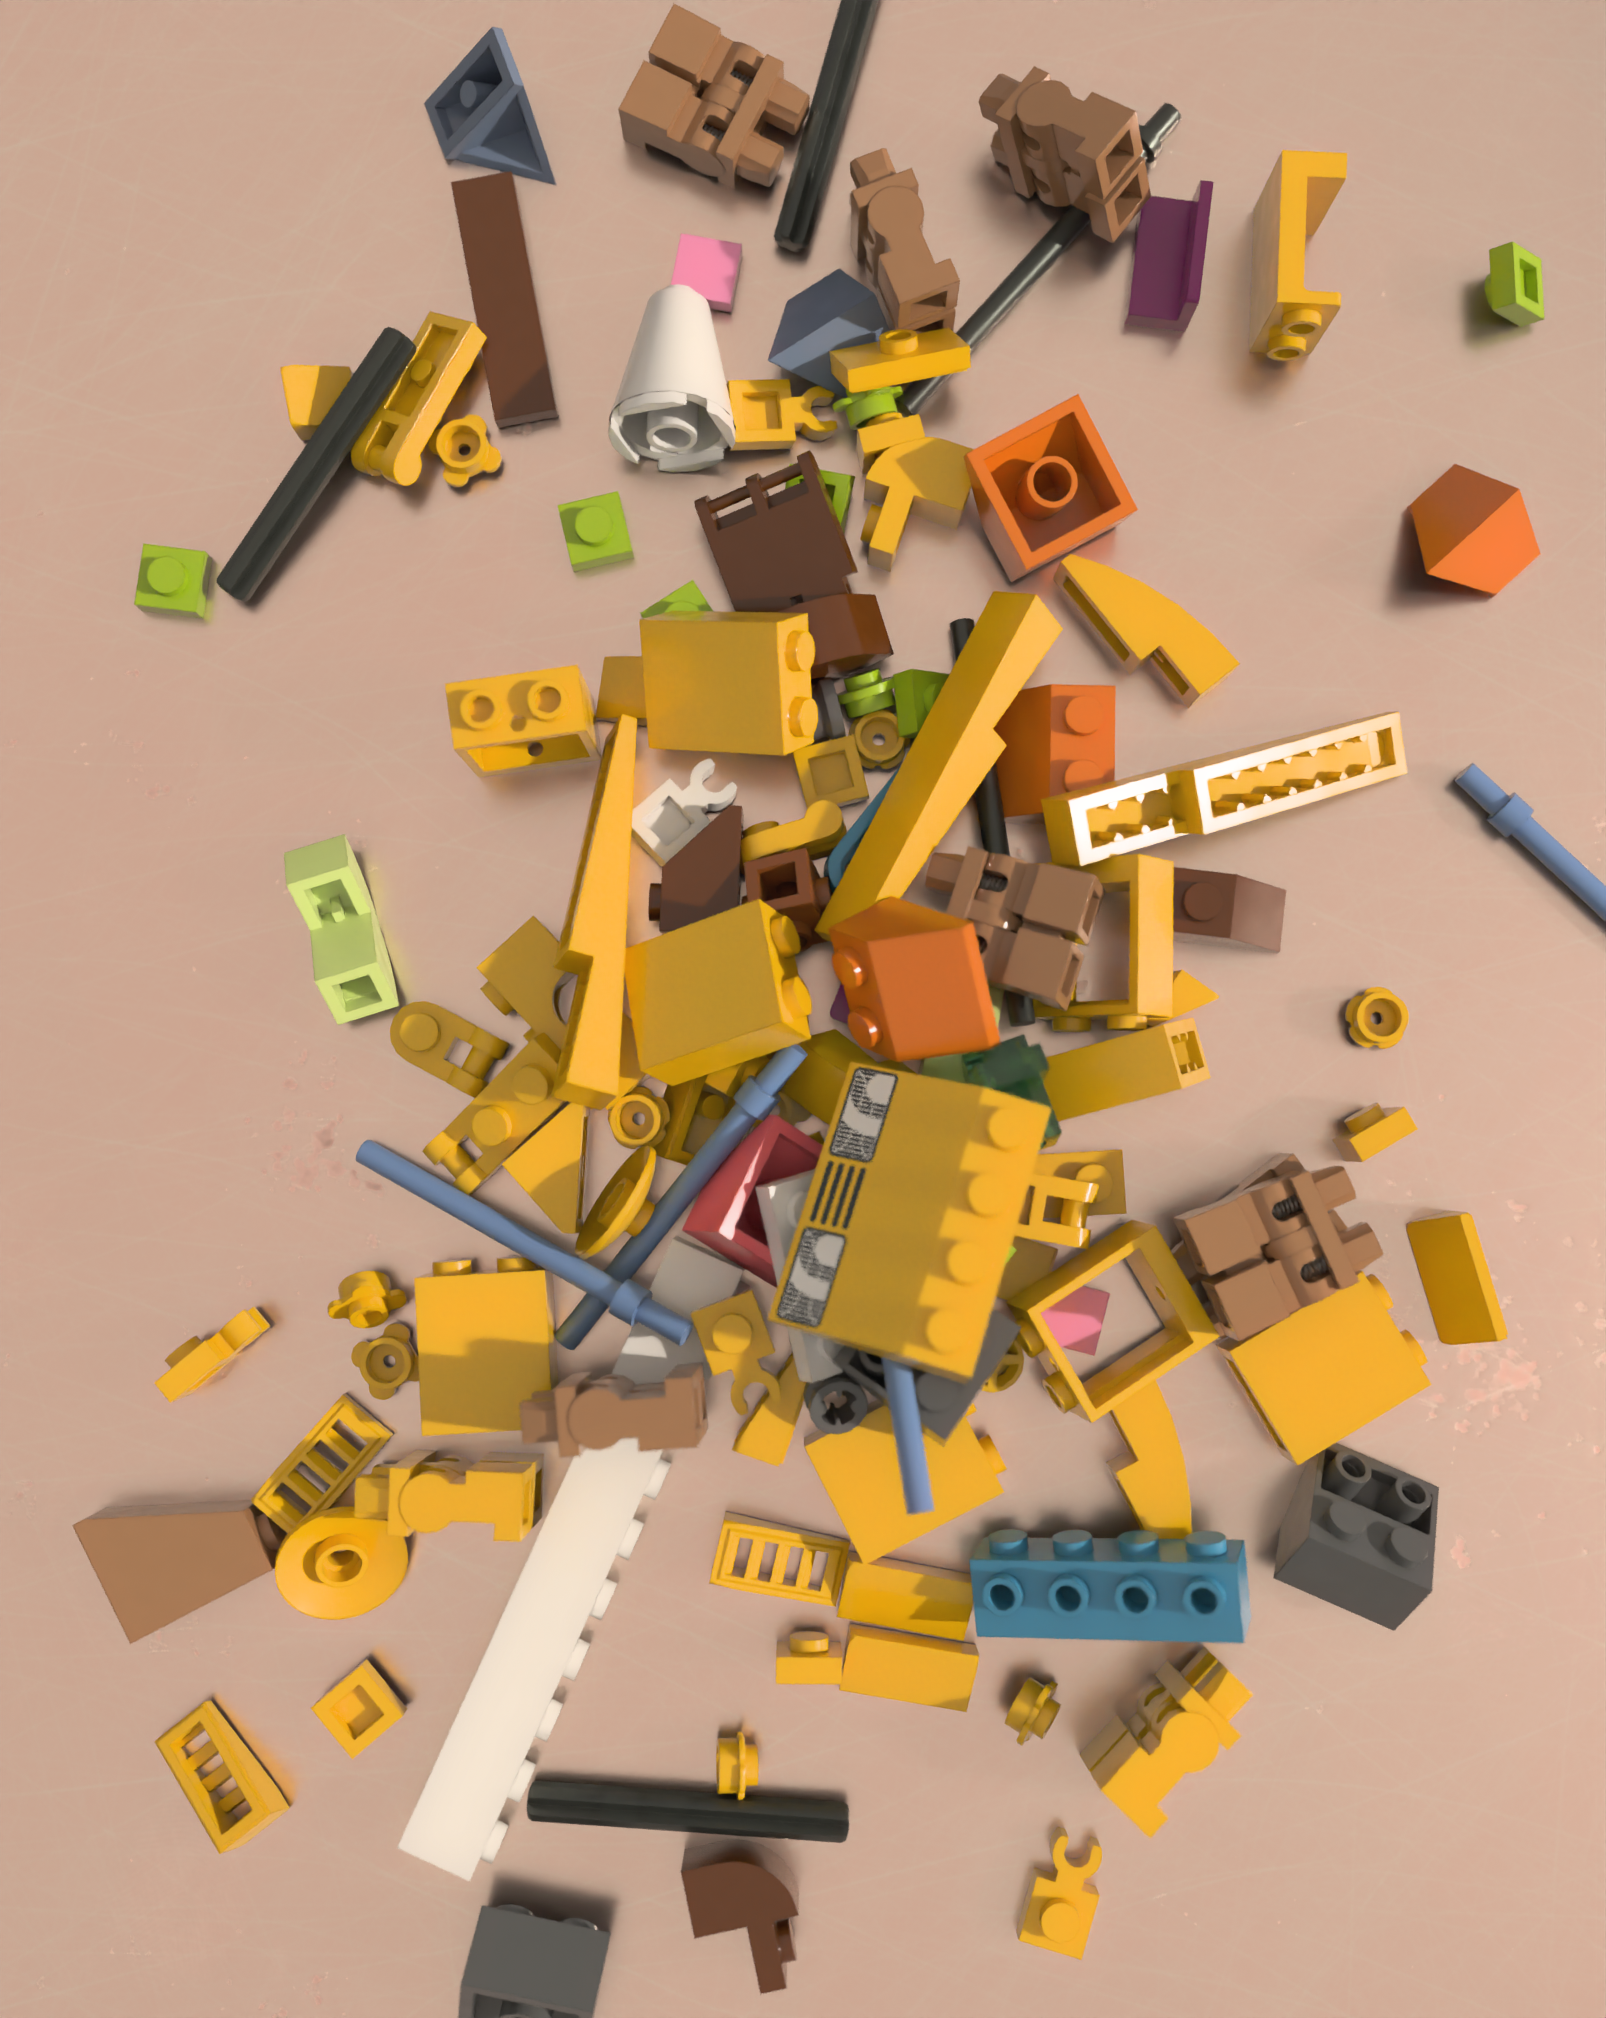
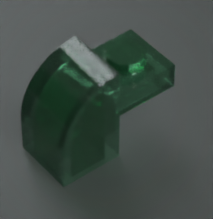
[961,1034,1062,1151]

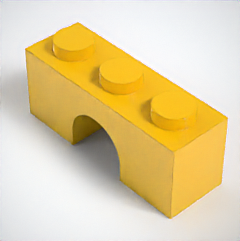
[476,915,651,1111]

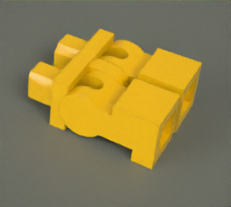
[354,1450,544,1542]
[1079,1647,1253,1839]

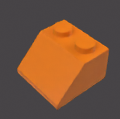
[964,394,1138,582]
[978,684,1116,824]
[828,896,1001,1062]

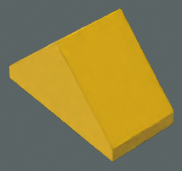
[502,1103,590,1234]

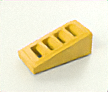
[732,1352,807,1467]
[251,1393,394,1533]
[709,1511,850,1607]
[154,1700,290,1854]

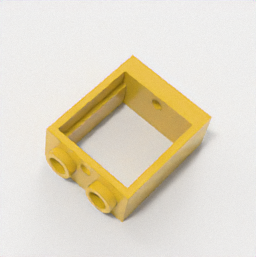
[445,665,602,778]
[1032,854,1174,1032]
[1006,1220,1220,1423]

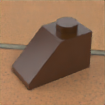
[648,805,744,935]
[1173,867,1286,953]

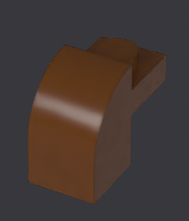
[779,593,894,680]
[681,1839,799,1994]

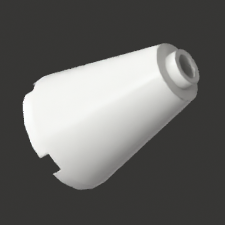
[608,284,736,472]

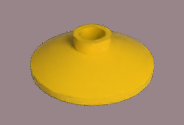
[575,1145,656,1259]
[275,1506,408,1620]

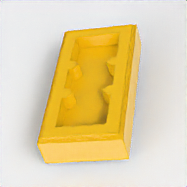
[829,328,971,394]

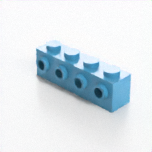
[969,1529,1251,1643]

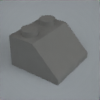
[458,1904,611,2018]

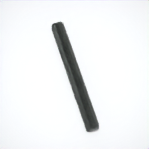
[774,0,878,252]
[217,327,416,602]
[527,1780,849,1843]

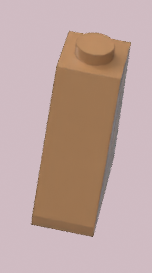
[72,1500,287,1644]

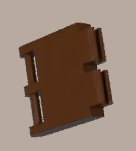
[694,450,858,612]

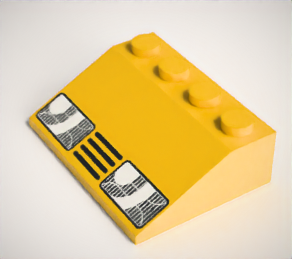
[767,1062,1051,1384]

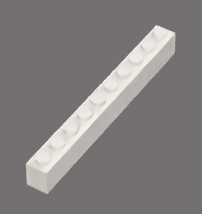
[397,1236,751,1881]

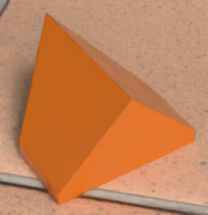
[1407,464,1541,598]

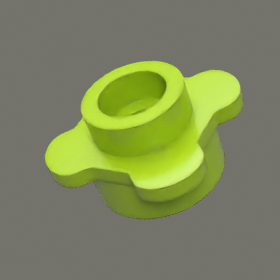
[832,386,903,430]

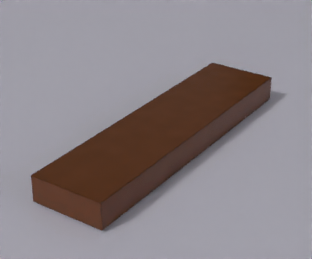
[451,171,559,428]

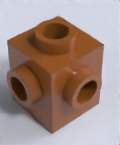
[741,848,833,952]

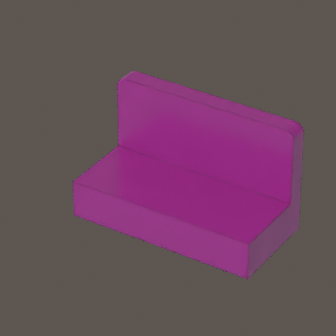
[1124,180,1213,332]

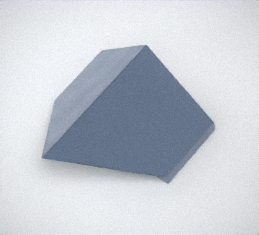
[424,27,557,186]
[767,268,890,398]

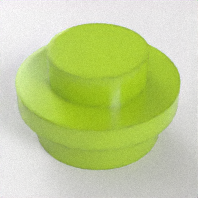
[837,668,896,718]

